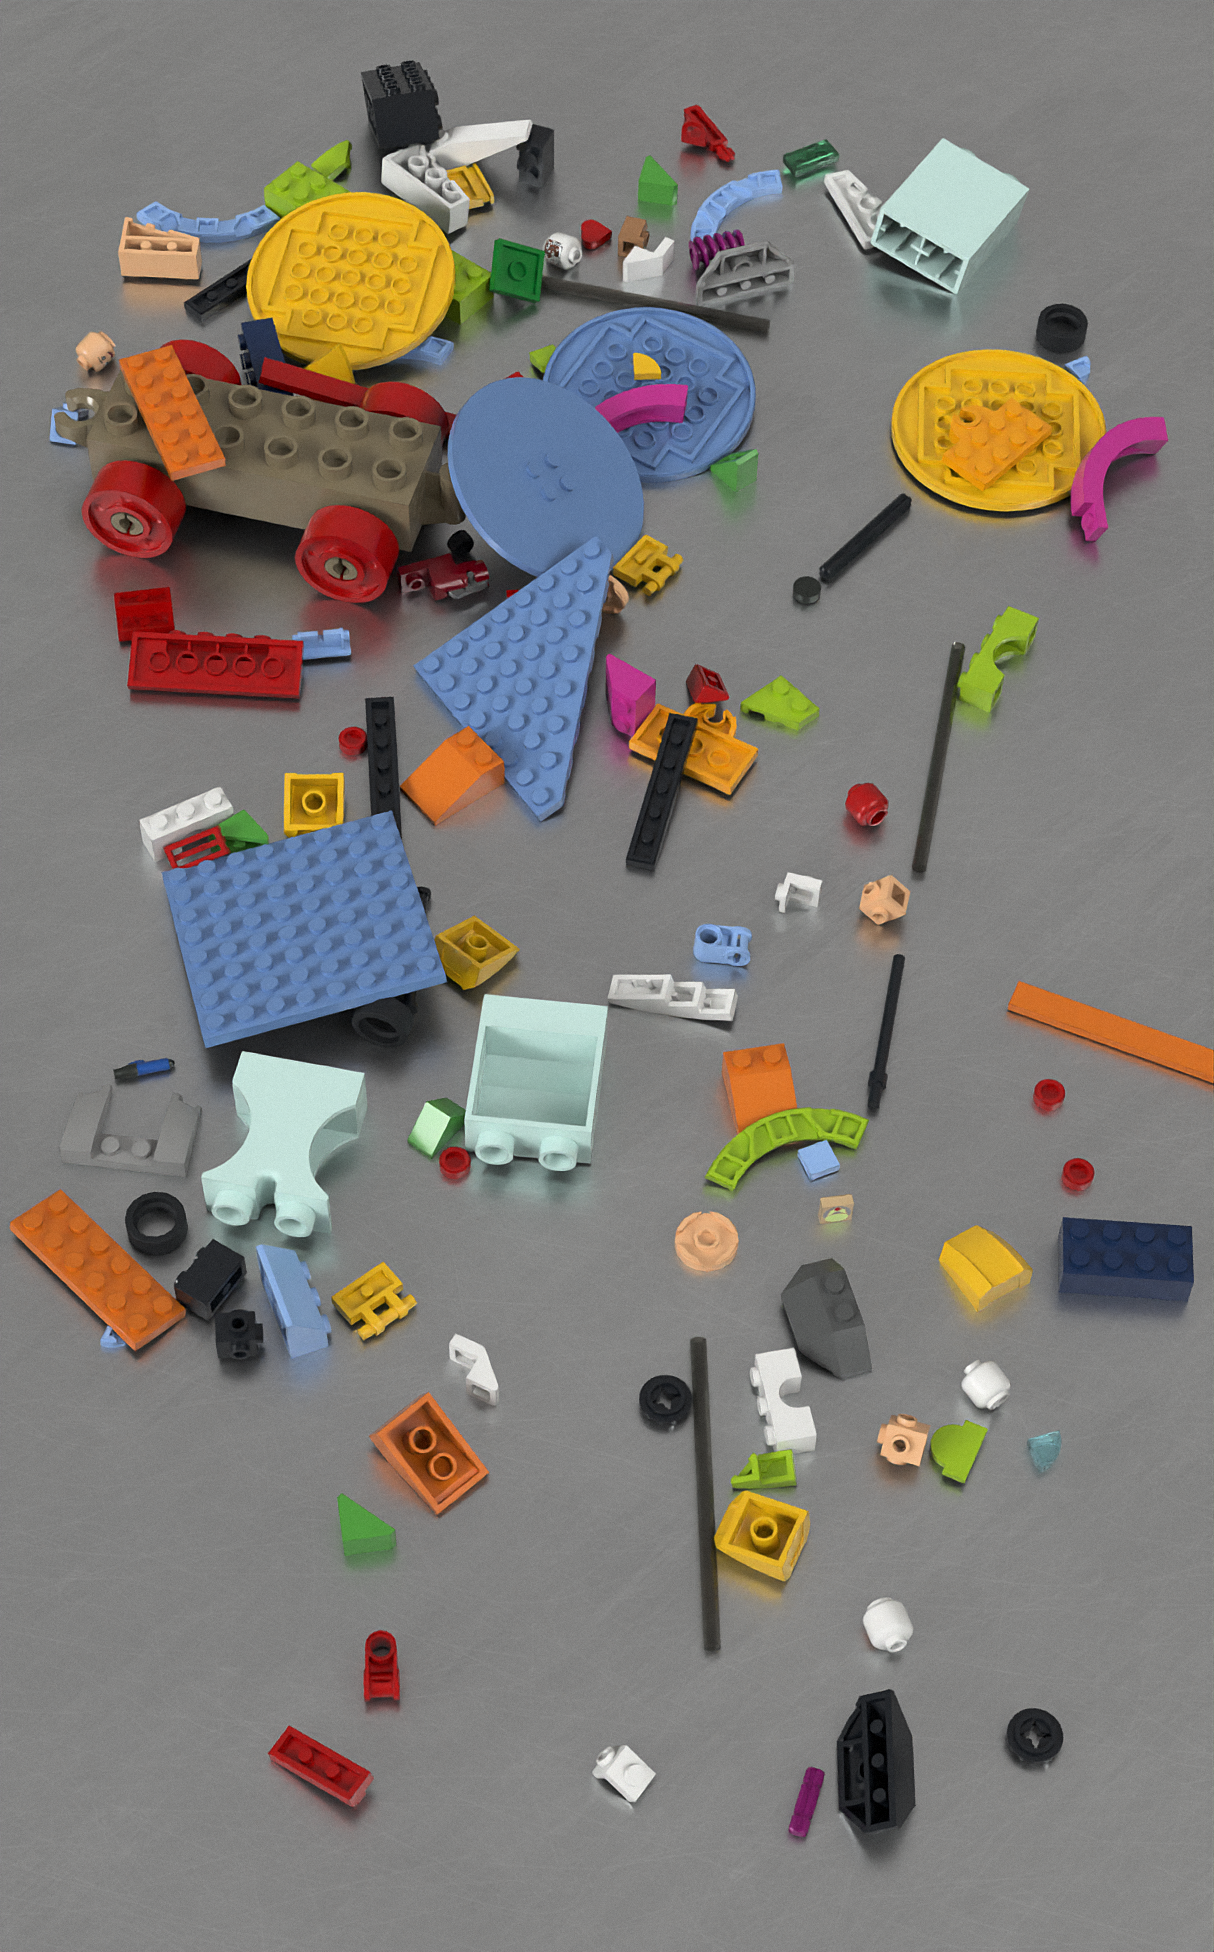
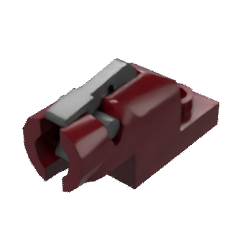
[397,553,490,600]

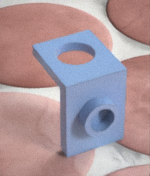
[49,402,89,445]

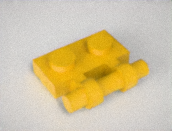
[613,534,683,596]
[331,1261,417,1341]

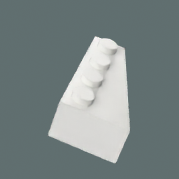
[381,143,470,234]

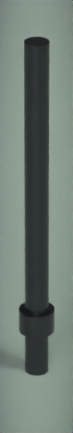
[867,954,905,1109]

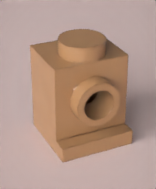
[618,216,650,257]

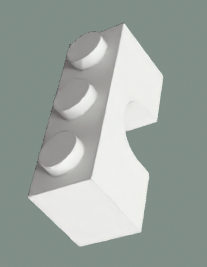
[139,786,234,862]
[750,1348,817,1454]

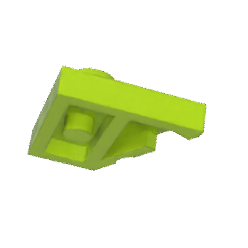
[740,675,820,730]

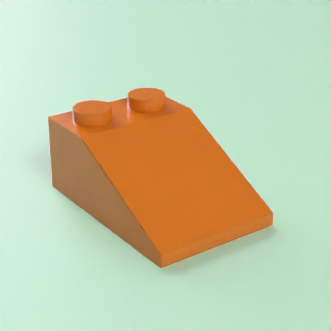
[400,726,505,826]
[722,1043,797,1135]
[369,1392,489,1515]

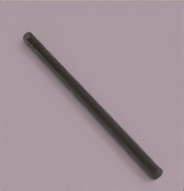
[541,275,770,333]
[912,642,965,873]
[690,1337,721,1651]

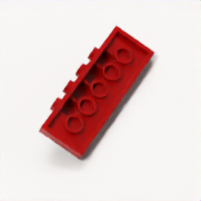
[127,630,304,699]

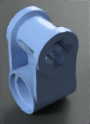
[693,923,752,966]

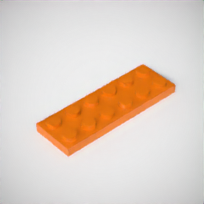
[119,345,226,481]
[10,1189,186,1352]

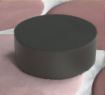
[793,576,821,604]

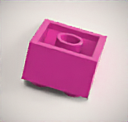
[605,653,656,737]

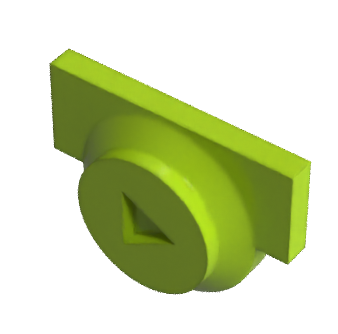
[930,1420,988,1484]

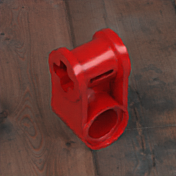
[364,1630,400,1702]

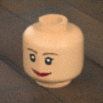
[76,331,115,371]

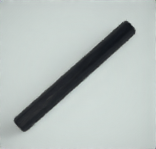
[819,493,912,580]

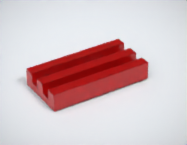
[163,825,231,869]

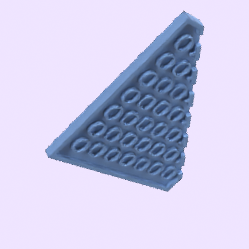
[413,536,614,822]

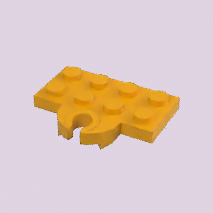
[942,398,1053,492]
[629,703,759,795]

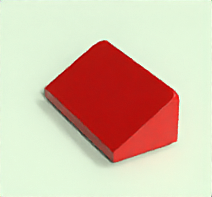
[686,664,729,703]

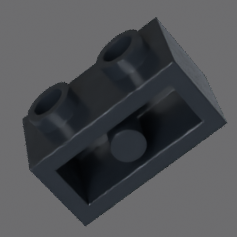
[516,124,554,188]
[174,1239,247,1321]

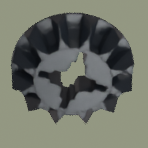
[639,1375,692,1426]
[1006,1708,1063,1765]

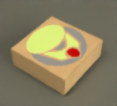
[818,1194,854,1224]

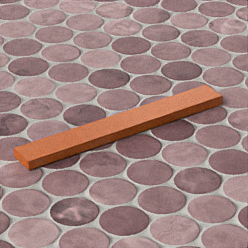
[1007,981,1214,1083]

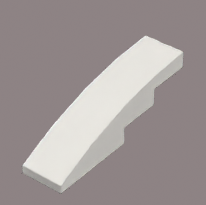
[607,974,738,1021]

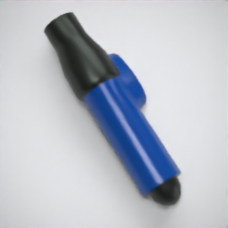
[113,1058,175,1079]

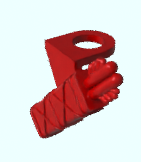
[681,105,735,162]

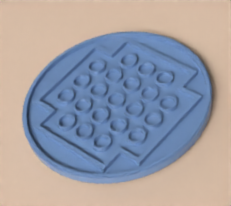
[543,307,756,483]
[448,377,644,577]

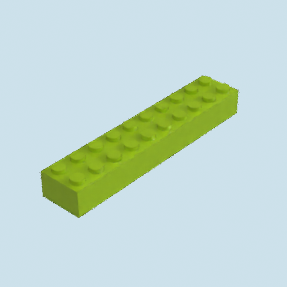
[264,161,494,325]

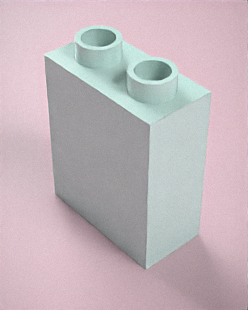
[870,138,1030,295]

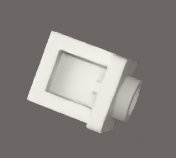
[775,872,822,913]
[592,1745,656,1802]

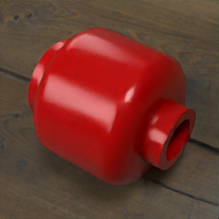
[845,783,889,826]

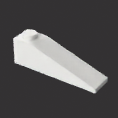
[430,120,533,170]

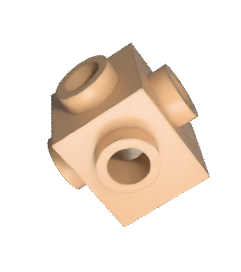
[859,875,910,925]
[877,1414,931,1466]

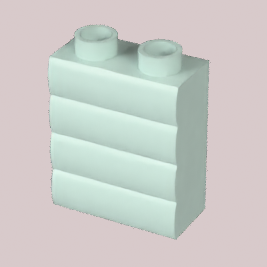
[464,994,608,1171]

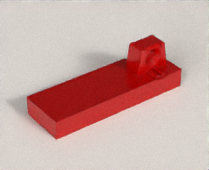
[268,1725,374,1807]

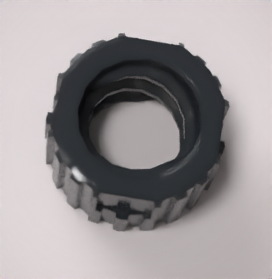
[447,530,474,557]

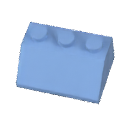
[256,1244,332,1359]

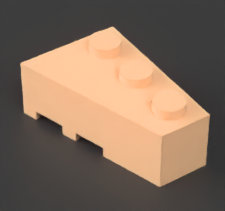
[118,216,202,279]

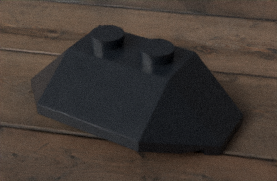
[837,1689,916,1835]

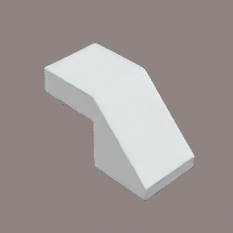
[623,237,675,283]
[449,1333,499,1407]

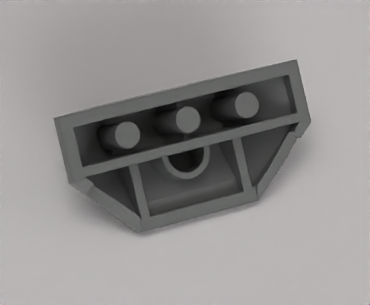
[781,1258,872,1379]

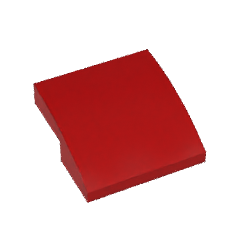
[114,587,175,642]

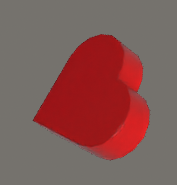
[581,219,612,249]

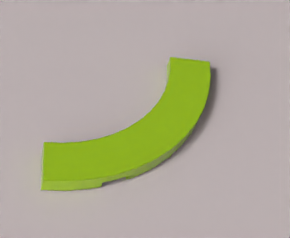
[704,1107,869,1191]

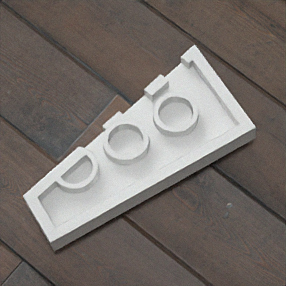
[824,170,883,249]

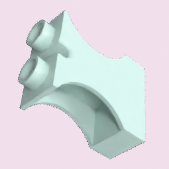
[201,1051,368,1237]

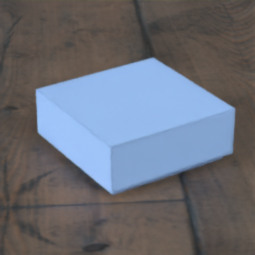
[797,1140,840,1180]

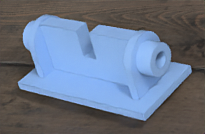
[292,627,351,660]

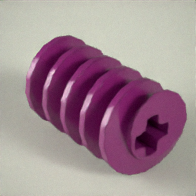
[689,229,745,271]

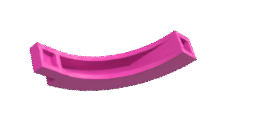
[595,384,688,433]
[1071,417,1168,542]

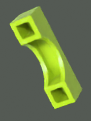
[957,606,1039,713]

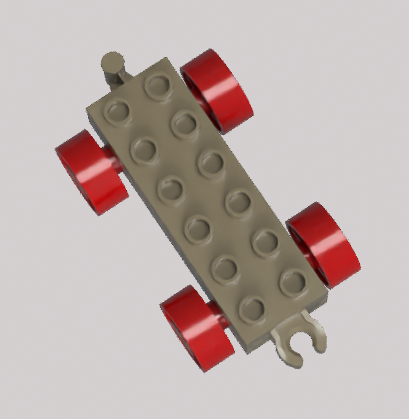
[54,339,466,603]

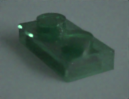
[783,139,839,178]

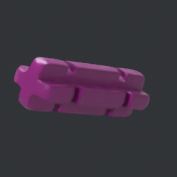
[788,1767,825,1837]

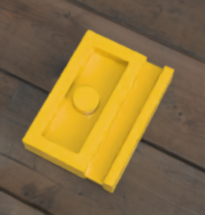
[446,163,494,209]

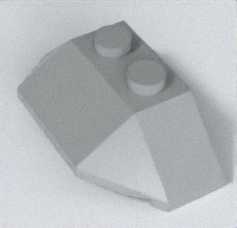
[695,240,795,307]

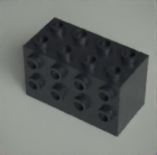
[361,60,443,150]

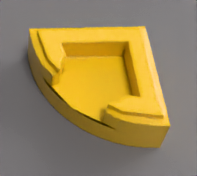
[633,353,661,380]

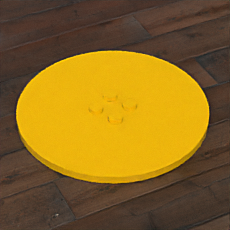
[246,192,456,370]
[891,349,1106,511]

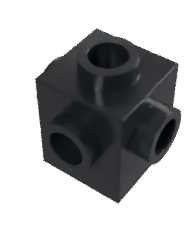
[215,1309,264,1360]

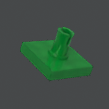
[489,238,545,304]

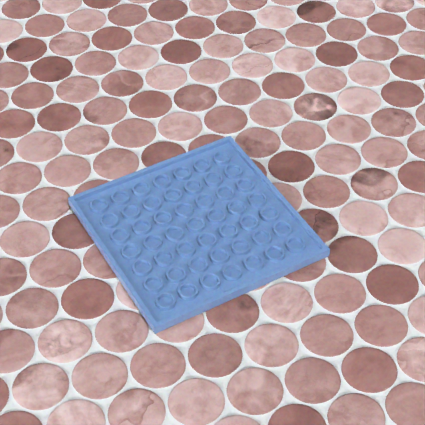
[161,811,447,1048]

